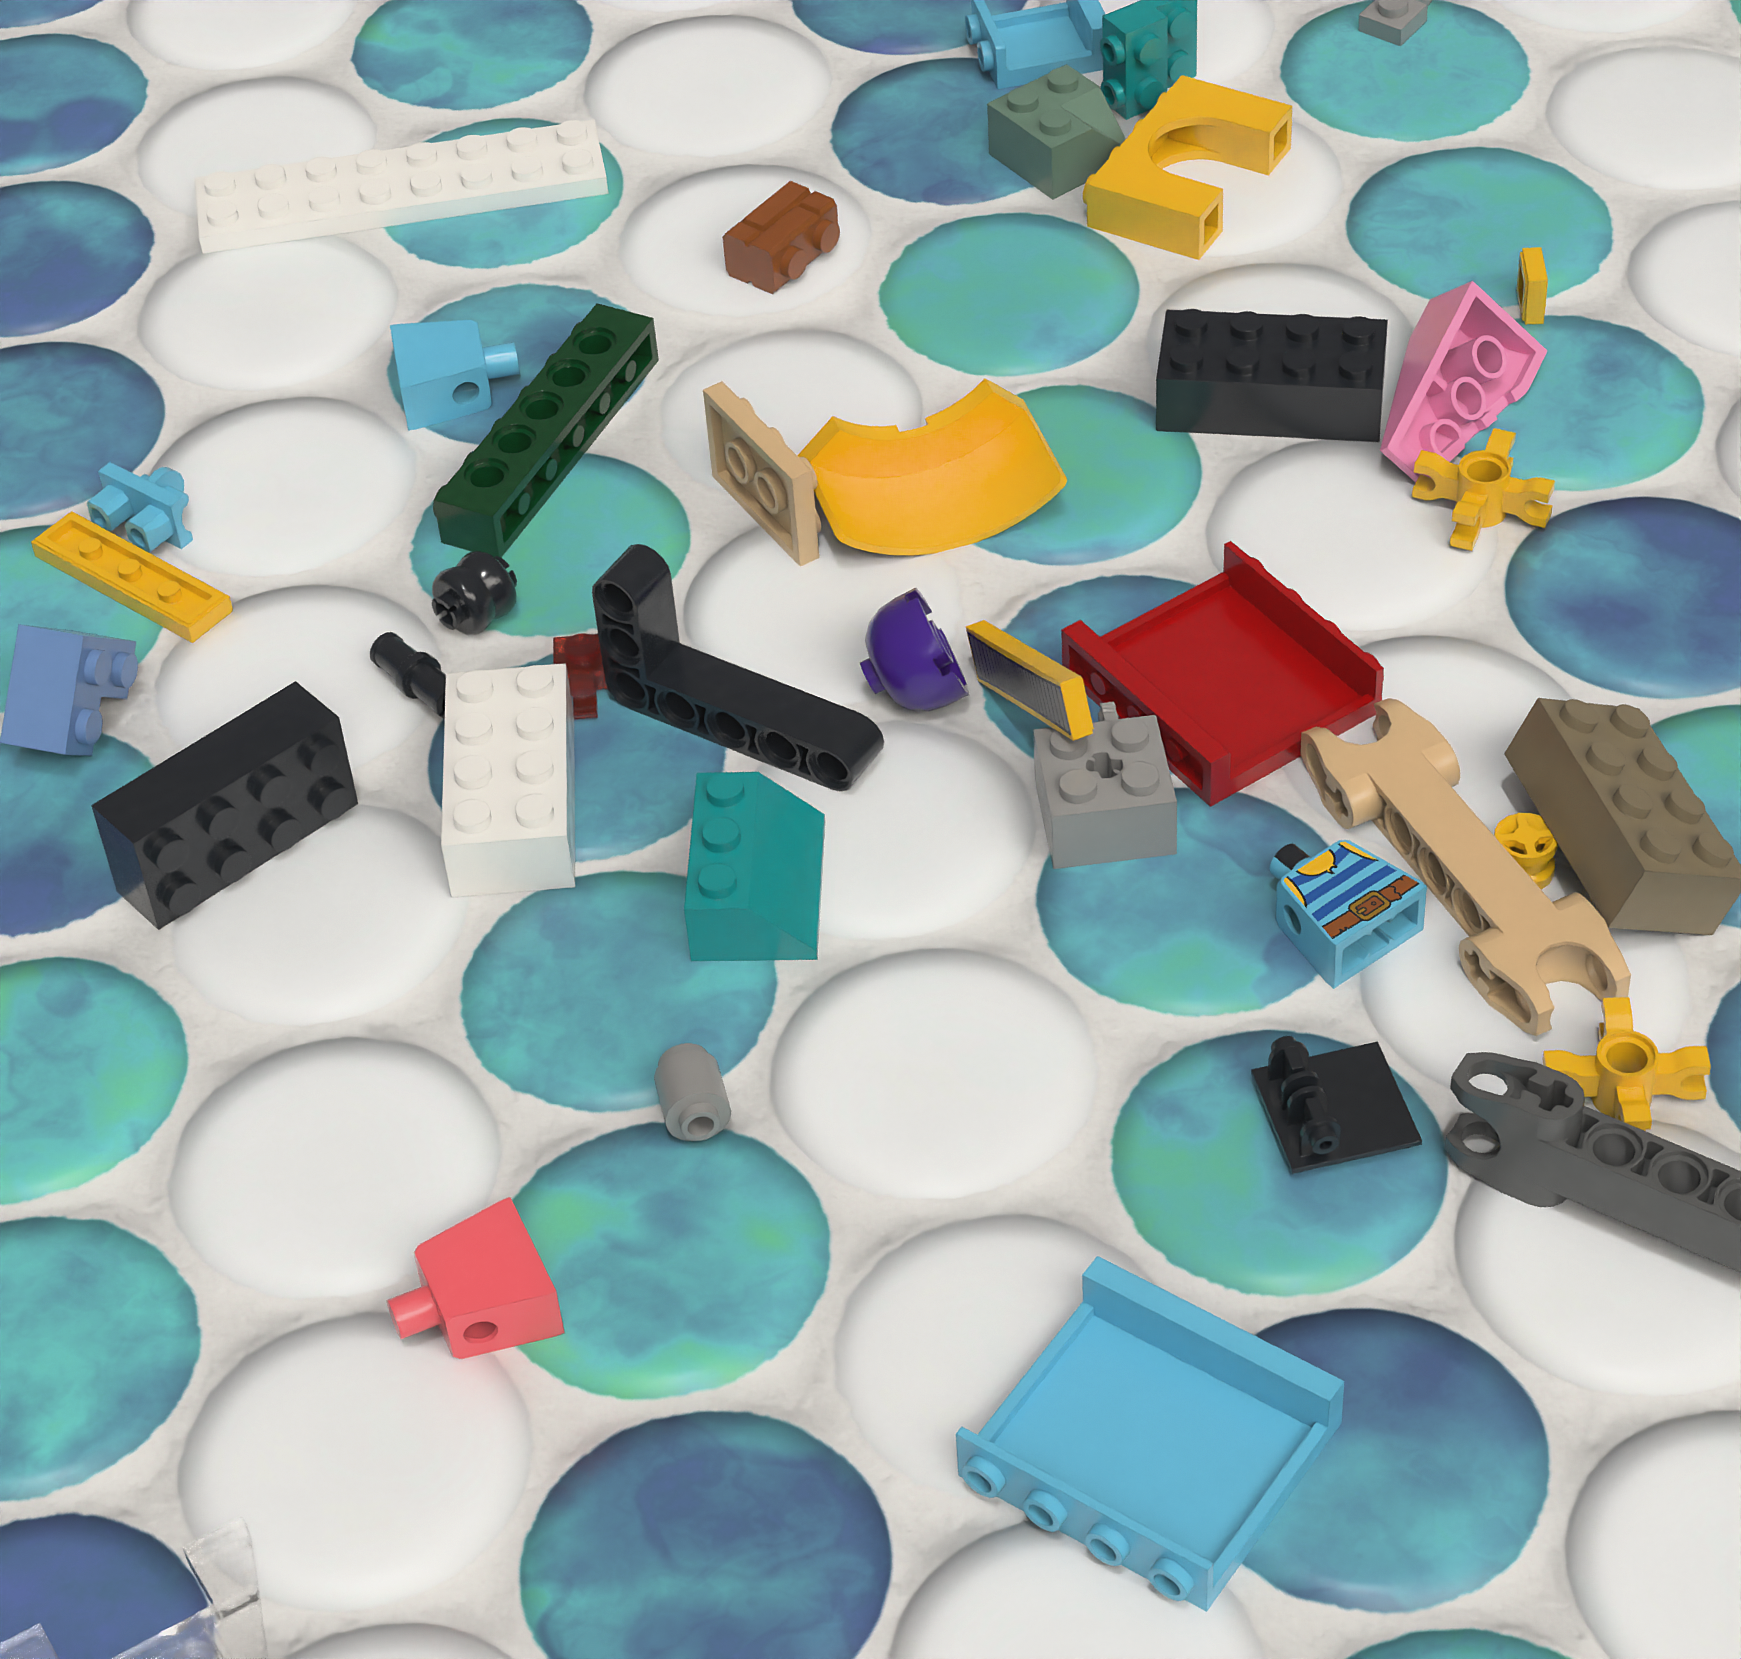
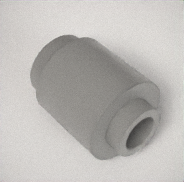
[654,1043,731,1141]

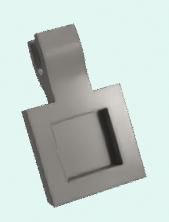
[1359,0,1432,46]

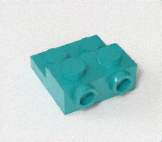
[1100,0,1197,120]

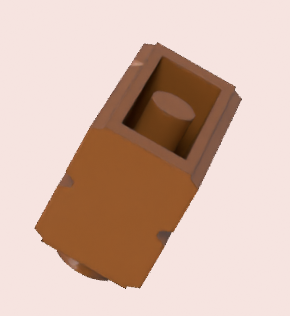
[722,181,840,294]

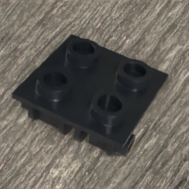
[1251,1036,1422,1174]

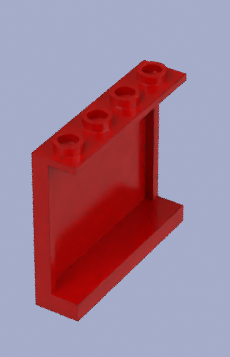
[1061,541,1384,807]

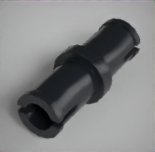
[370,632,446,719]

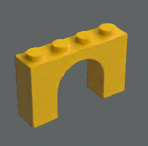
[1083,75,1292,260]

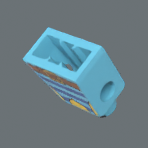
[1270,840,1427,989]

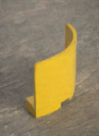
[797,378,1067,556]

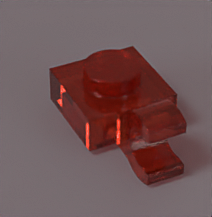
[553,633,608,720]

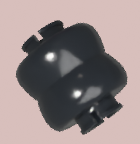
[432,551,517,635]

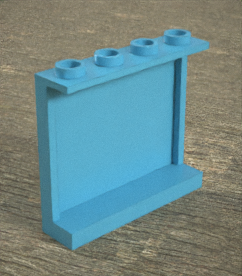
[956,1256,1344,1612]

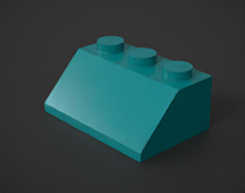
[684,772,825,961]

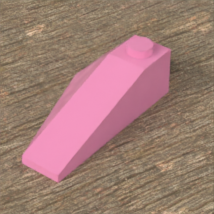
[1380,281,1547,483]

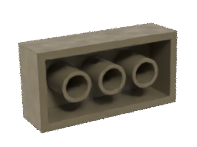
[1504,698,1741,935]

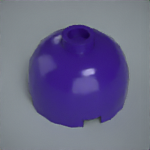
[860,587,969,711]

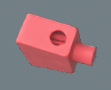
[386,1197,564,1359]

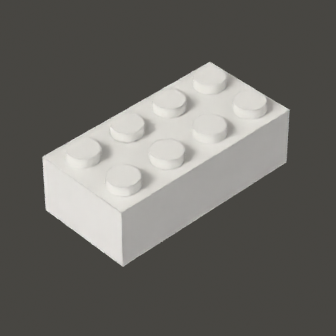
[441,663,575,898]

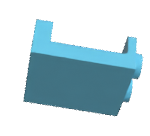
[965,0,1105,90]

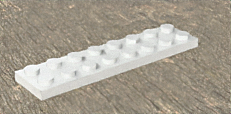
[195,119,609,254]

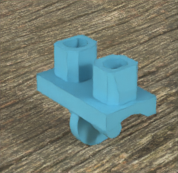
[87,462,193,553]

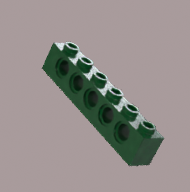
[433,303,659,558]

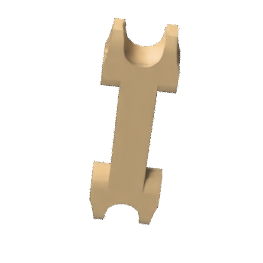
[1301,698,1631,1036]

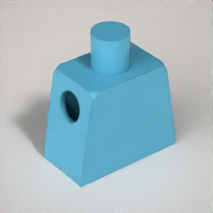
[390,320,520,431]

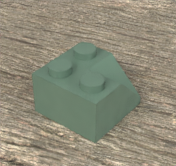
[987,64,1126,200]

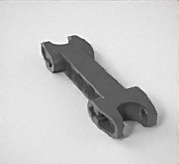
[1445,1052,1741,1273]

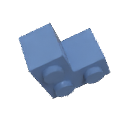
[0,624,138,756]

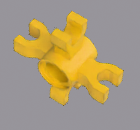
[1412,428,1555,551]
[1542,997,1711,1131]

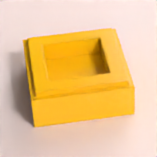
[1516,247,1548,325]

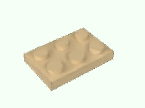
[703,381,821,567]

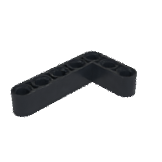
[592,544,884,791]

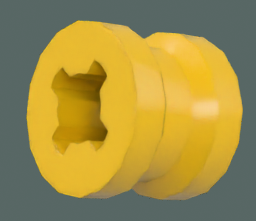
[1494,813,1558,890]

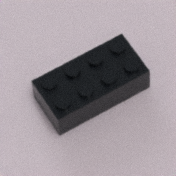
[1156,309,1388,442]
[91,681,358,930]

